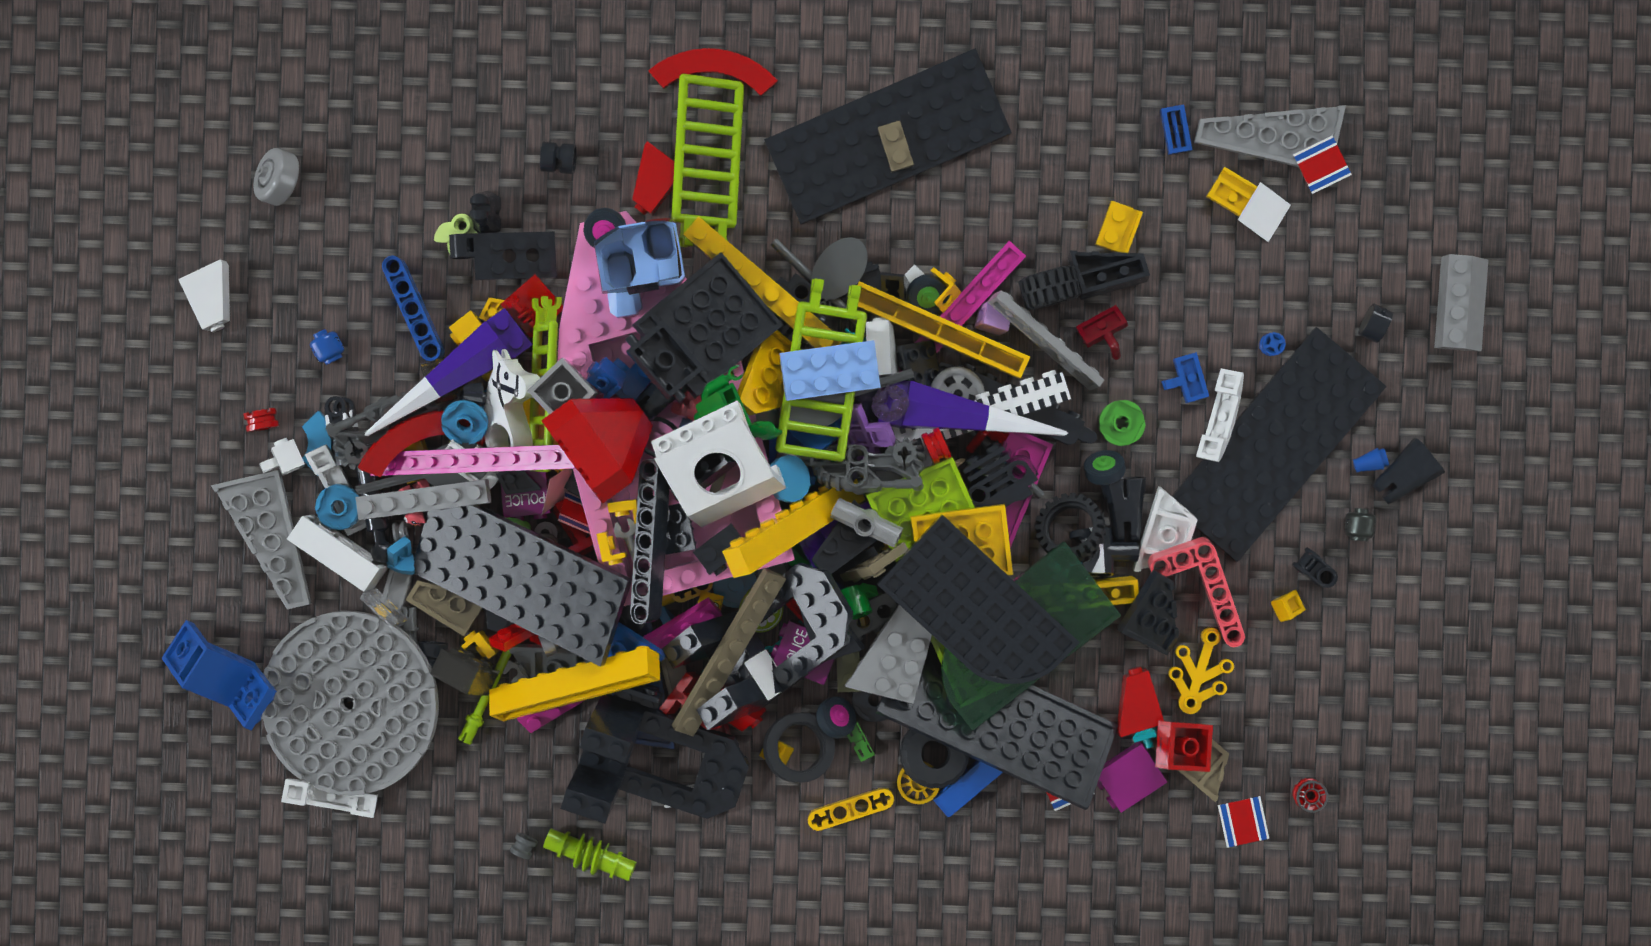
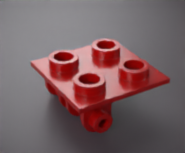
[500,274,563,338]

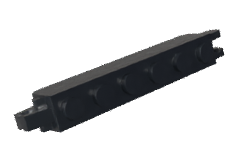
[939,362,1097,445]

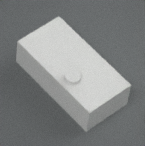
[287,515,388,592]

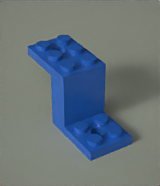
[162,620,277,731]

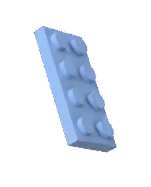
[779,340,881,401]

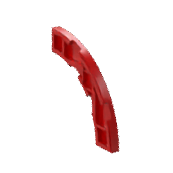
[648,48,778,97]
[358,411,471,477]

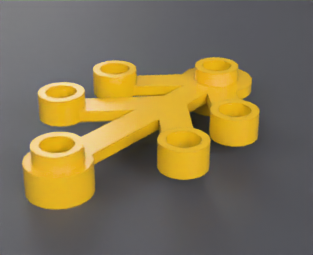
[1168,627,1234,714]

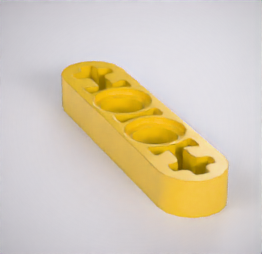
[808,787,894,831]

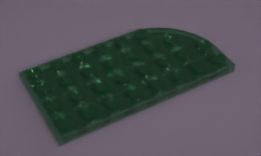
[941,541,1121,731]

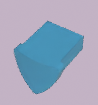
[387,536,415,575]

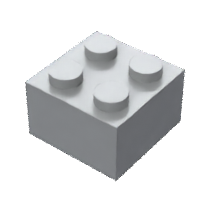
[527,358,599,414]

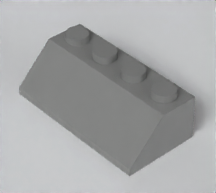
[1434,254,1488,352]

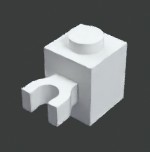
[260,438,305,476]

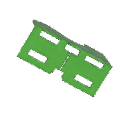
[847,720,875,762]

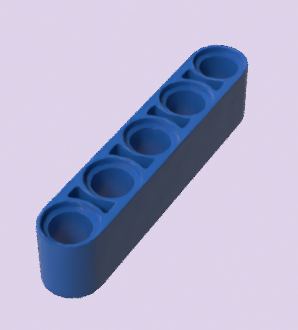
[382,256,445,362]
[932,760,1003,817]

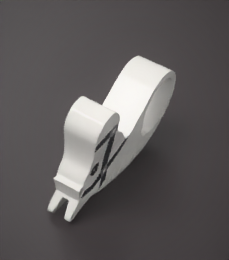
[484,349,540,448]

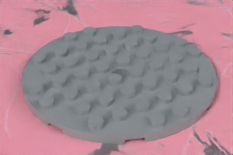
[261,611,439,796]

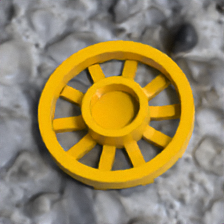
[897,761,939,804]

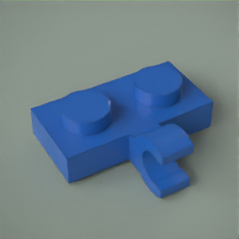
[1162,352,1209,403]
[613,358,651,400]

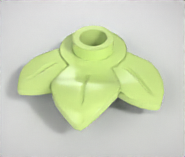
[434,214,477,254]

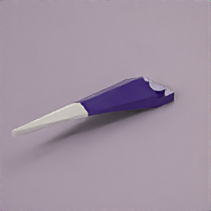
[365,308,533,436]
[878,380,1068,436]

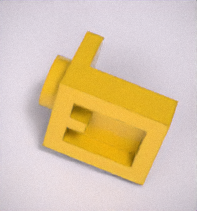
[607,499,637,524]
[596,531,628,565]
[461,630,499,659]

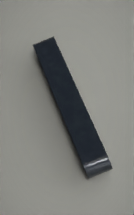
[630,458,670,624]

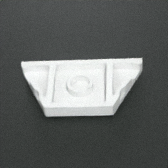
[1133,487,1197,572]

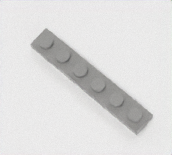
[987,290,1104,390]
[355,479,491,520]

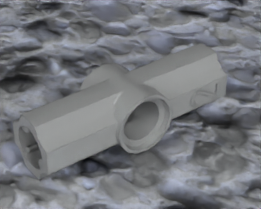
[830,498,903,548]

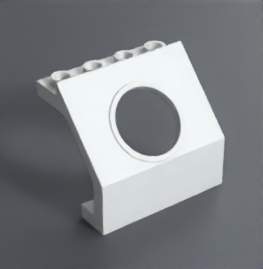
[651,401,786,527]

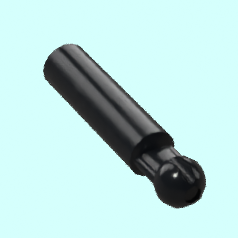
[356,464,391,563]

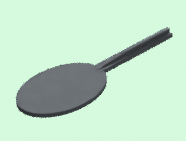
[785,237,868,338]
[780,368,914,426]
[355,443,487,495]

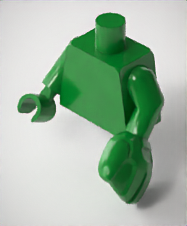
[694,365,783,440]

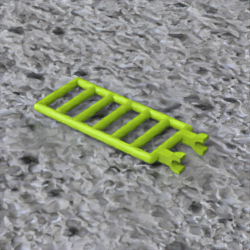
[671,74,744,248]
[775,278,867,462]
[529,296,562,472]

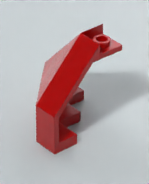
[541,398,653,504]

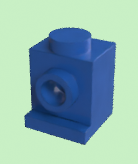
[586,357,627,398]

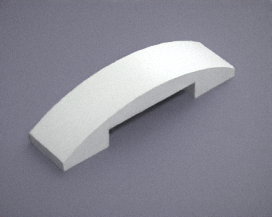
[1196,368,1244,462]
[305,444,366,536]
[281,779,378,818]

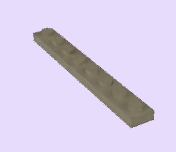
[671,568,786,736]

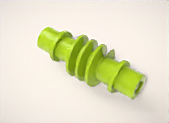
[543,828,637,881]

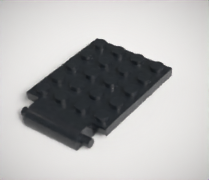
[625,252,783,402]

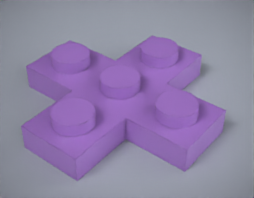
[831,404,896,461]

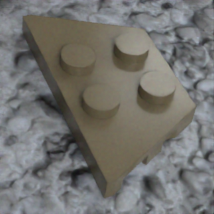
[1151,738,1229,802]

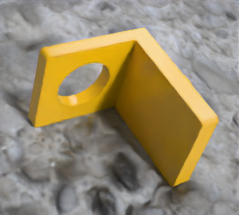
[931,267,962,313]

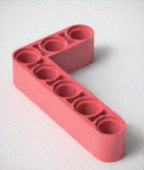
[1148,537,1245,647]

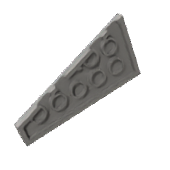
[1194,105,1346,167]
[211,470,312,609]
[845,604,932,704]

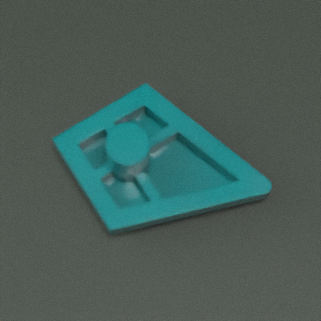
[1133,726,1158,749]

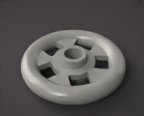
[931,367,985,400]

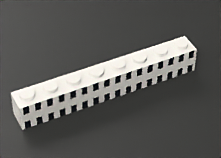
[892,370,1071,447]

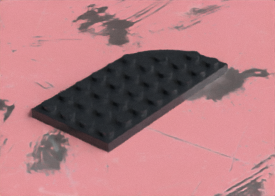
[877,514,1080,684]

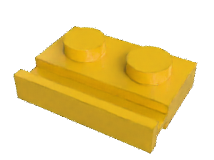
[1206,167,1257,216]
[1095,201,1143,253]

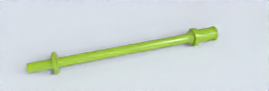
[458,650,512,745]

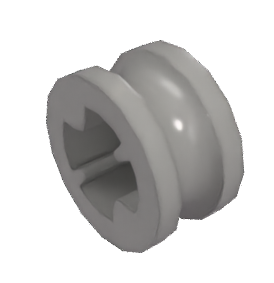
[392,521,409,542]

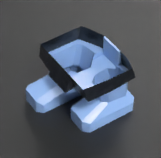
[594,218,685,318]

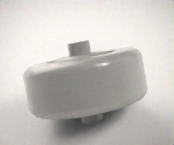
[253,148,299,206]

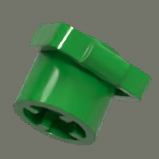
[841,583,878,620]

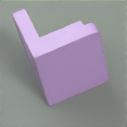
[974,302,1010,336]

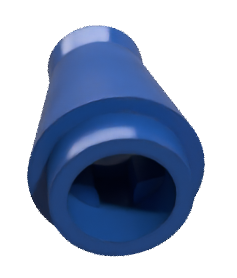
[1353,448,1389,473]

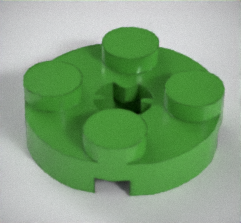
[1098,400,1145,446]

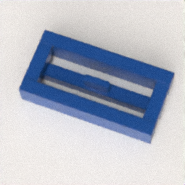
[1160,104,1192,155]

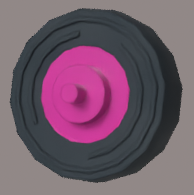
[583,208,626,248]
[817,696,856,738]

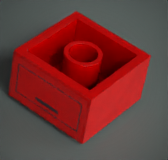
[1155,721,1213,772]

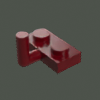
[1076,305,1128,360]

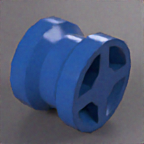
[1259,332,1286,356]

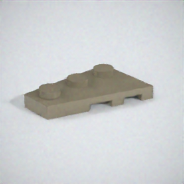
[839,542,908,583]
[406,580,483,636]

